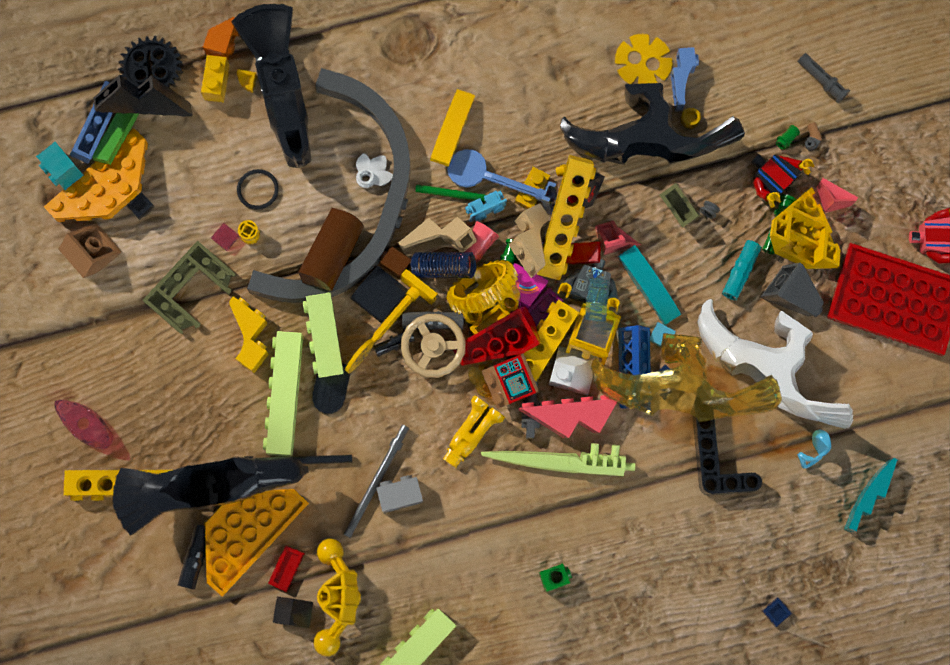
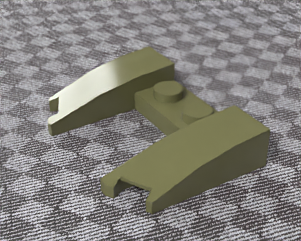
[143,241,236,334]

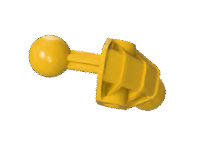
[313,539,361,657]

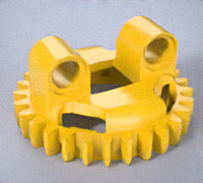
[447,260,520,324]

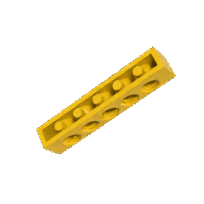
[537,155,596,280]
[63,470,172,501]

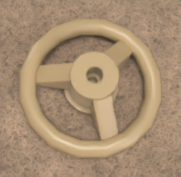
[401,313,466,378]

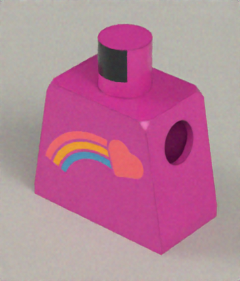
[508,263,549,313]

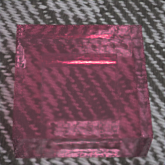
[211,223,240,251]

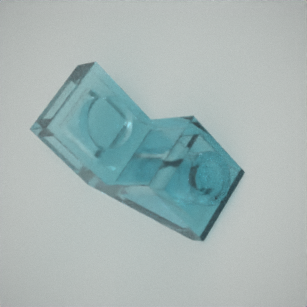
[585,277,609,322]

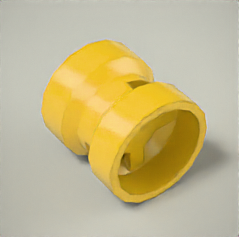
[238,220,260,245]

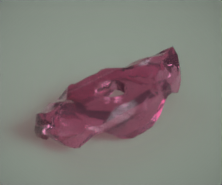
[54,400,113,450]

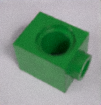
[538,563,572,592]

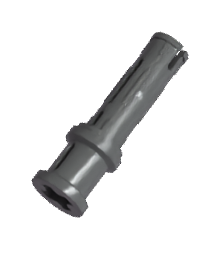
[797,53,850,103]

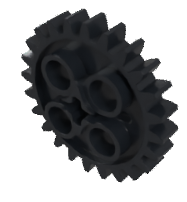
[118,36,183,88]

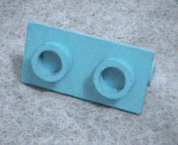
[465,191,507,222]

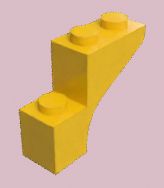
[229,297,269,374]

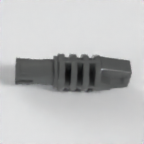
[521,382,540,439]

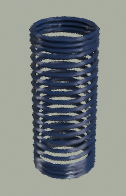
[411,252,476,278]

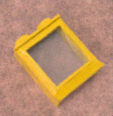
[565,303,621,366]

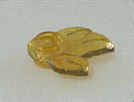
[468,360,494,398]

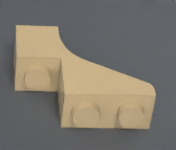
[509,204,551,278]
[398,217,477,258]

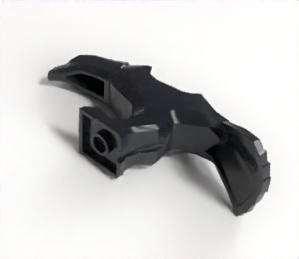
[231,3,312,168]
[560,83,745,165]
[112,457,309,536]

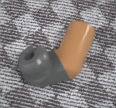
[805,122,822,151]

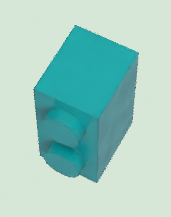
[36,142,84,190]

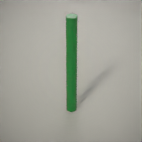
[415,184,486,203]

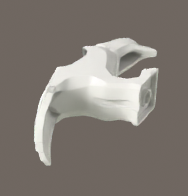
[698,299,853,429]

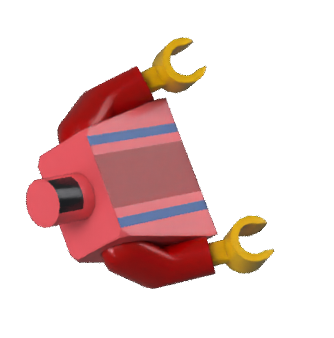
[909,208,950,264]

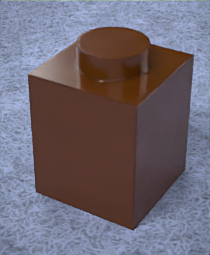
[380,247,411,280]

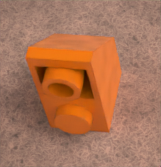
[203,17,239,60]

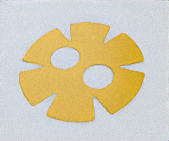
[615,34,672,84]

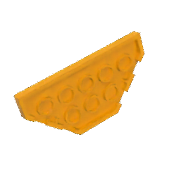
[44,128,148,222]
[205,489,309,597]

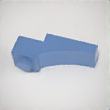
[671,47,699,112]

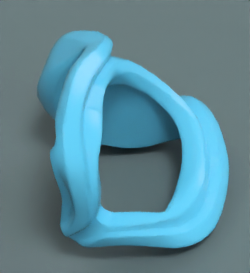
[798,429,831,469]

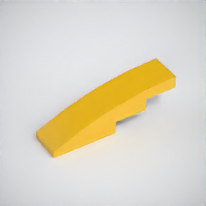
[430,89,475,167]

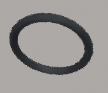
[237,169,279,210]

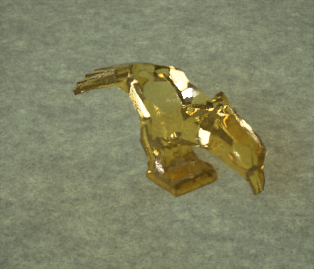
[591,333,782,422]

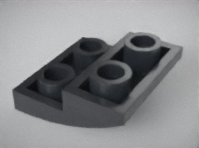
[350,266,408,323]

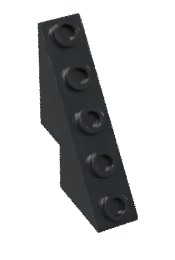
[93,75,193,117]

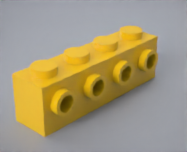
[524,299,579,382]

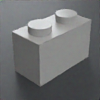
[376,475,423,513]

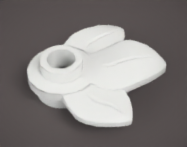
[356,153,393,188]

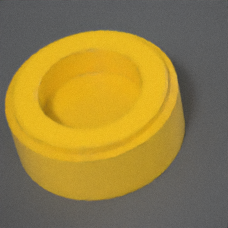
[680,108,701,129]

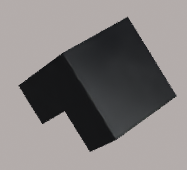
[273,597,313,628]

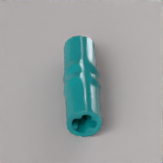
[722,240,762,301]

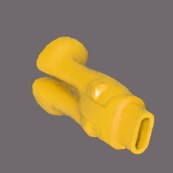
[443,395,505,468]

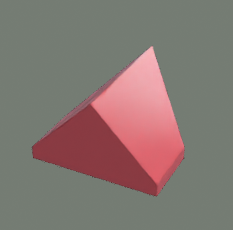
[817,178,858,213]
[595,221,641,255]

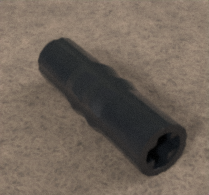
[177,524,206,590]

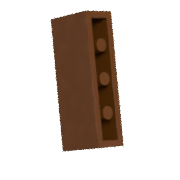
[298,208,364,291]

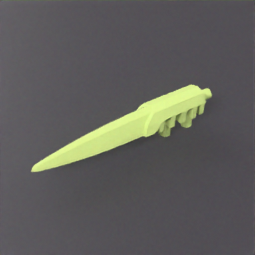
[481,443,635,476]

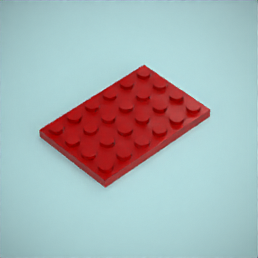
[827,243,950,357]

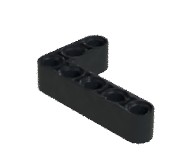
[691,393,762,496]

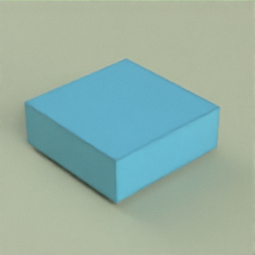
[650,322,676,350]

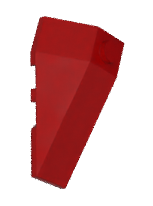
[453,306,541,366]

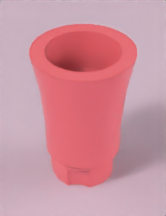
[459,221,499,268]

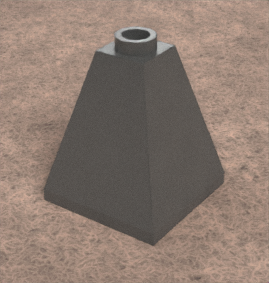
[761,263,824,317]

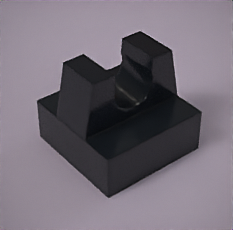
[126,192,155,220]

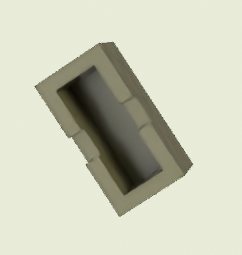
[660,183,701,228]

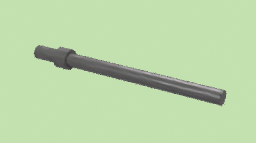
[344,425,409,538]

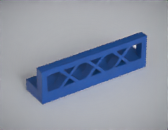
[618,325,651,409]

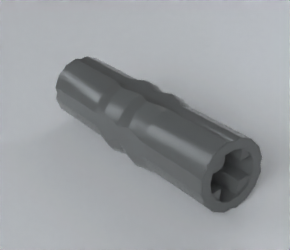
[402,311,464,330]

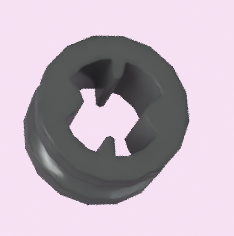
[700,201,720,219]

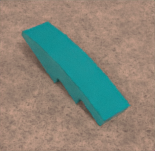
[618,245,681,325]
[844,458,898,533]

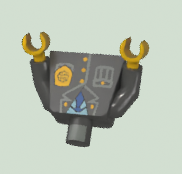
[557,259,620,312]

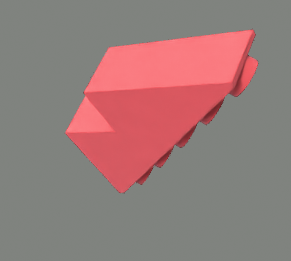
[518,394,619,438]

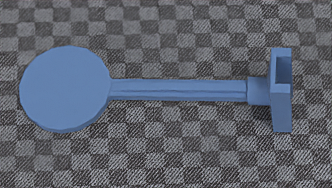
[447,149,558,215]

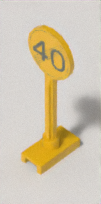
[345,269,438,373]

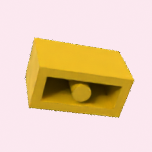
[201,55,230,103]

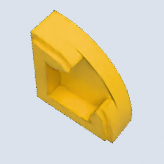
[237,69,257,93]

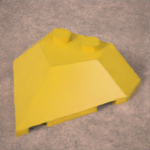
[770,187,841,269]

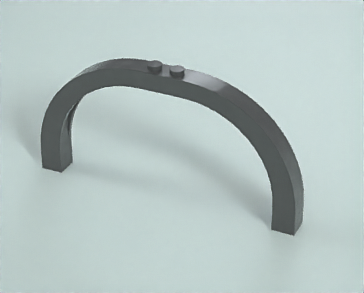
[247,68,410,303]

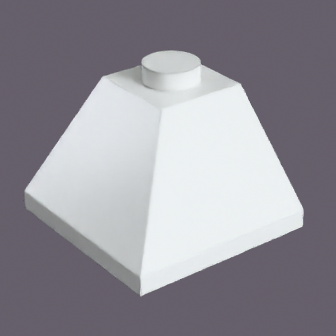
[549,346,598,396]

